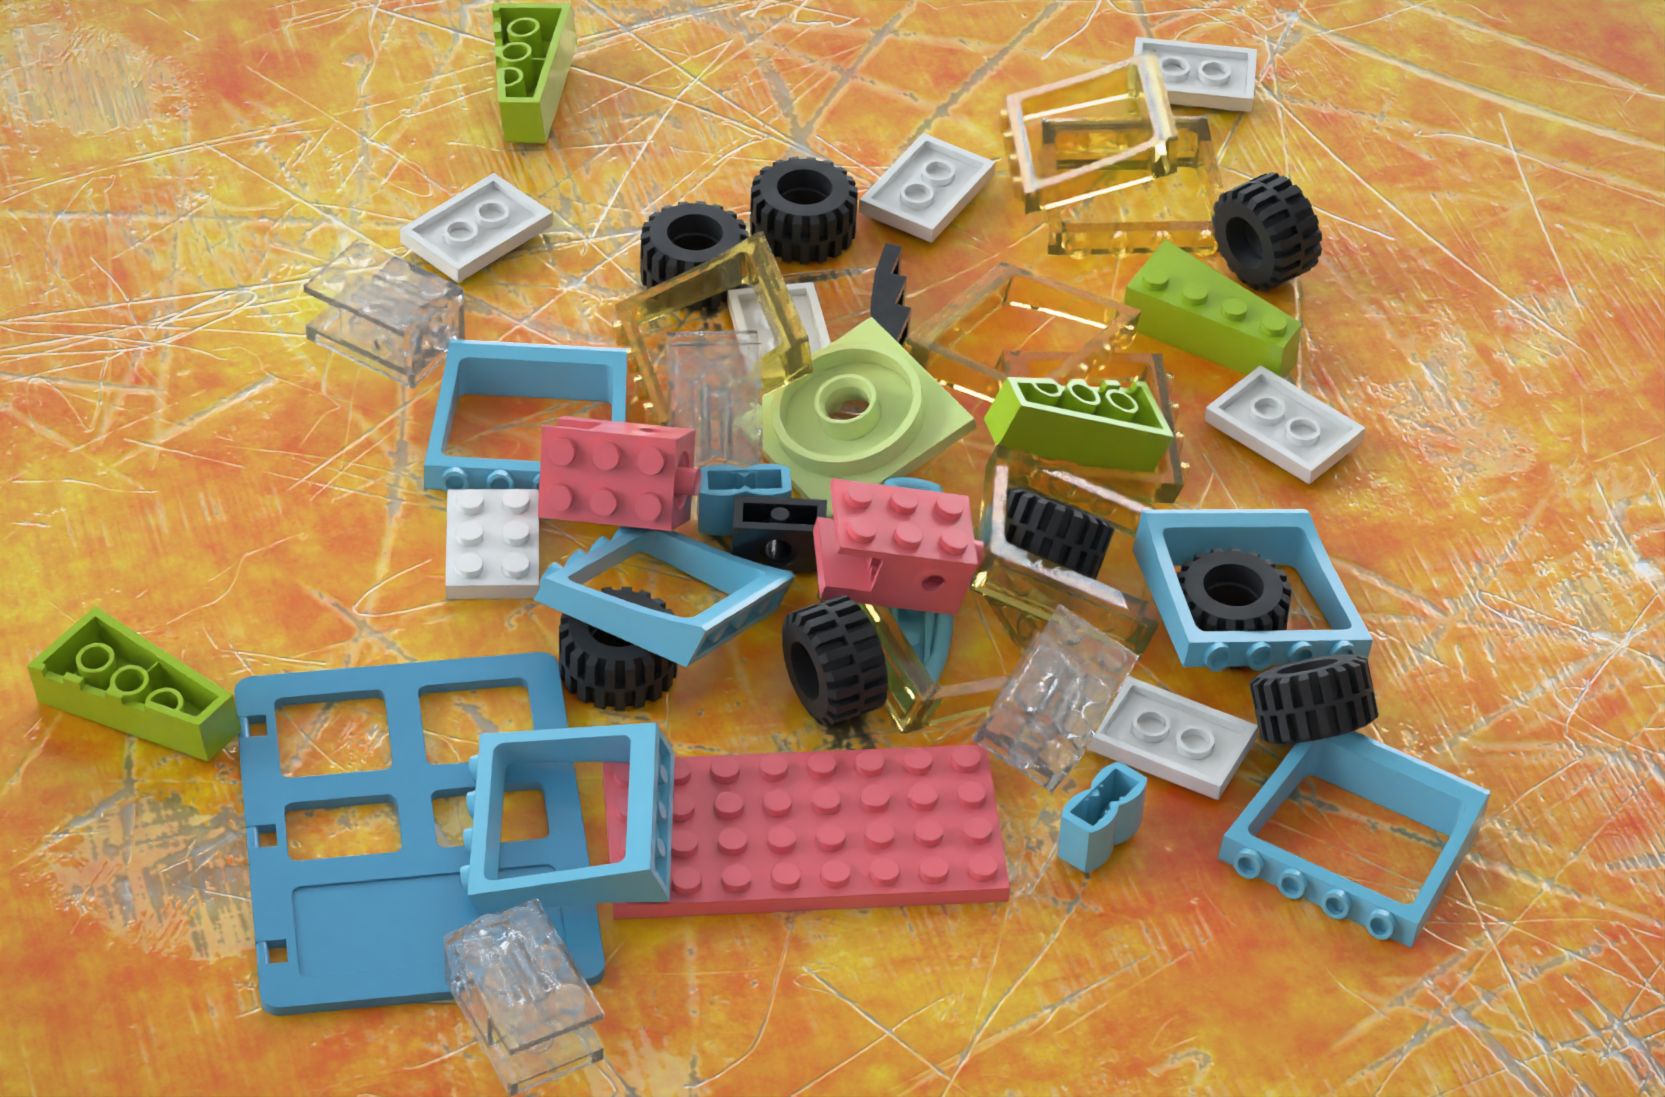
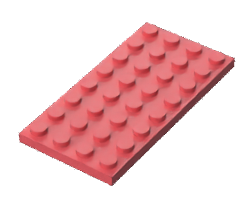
[602,744,1010,919]

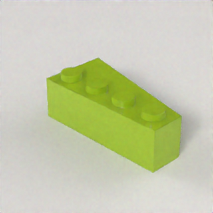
[492,2,578,144]
[1122,239,1302,379]
[984,377,1174,478]
[27,606,241,761]

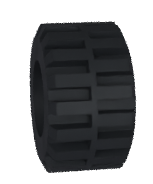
[750,157,858,264]
[1212,172,1322,291]
[640,201,749,311]
[987,487,1115,582]
[1177,548,1292,669]
[559,586,677,711]
[782,595,888,726]
[1249,654,1379,744]

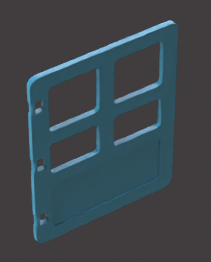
[234,652,605,1016]

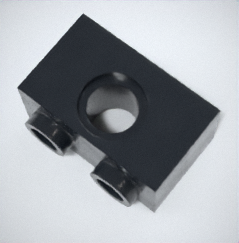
[732,496,827,571]

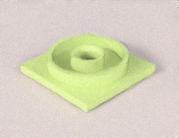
[728,317,977,519]

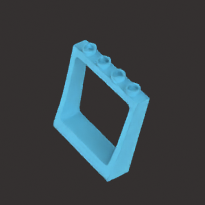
[424,339,627,492]
[1132,509,1373,672]
[533,526,796,668]
[460,722,675,914]
[1218,731,1491,948]

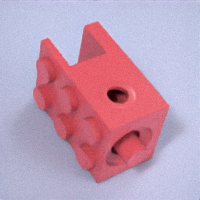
[538,416,702,531]
[813,478,984,615]

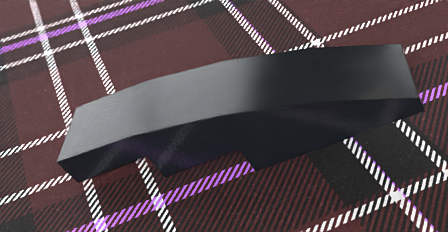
[870,243,911,349]

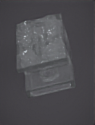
[303,239,465,389]
[666,330,763,469]
[972,604,1139,792]
[444,898,604,1097]

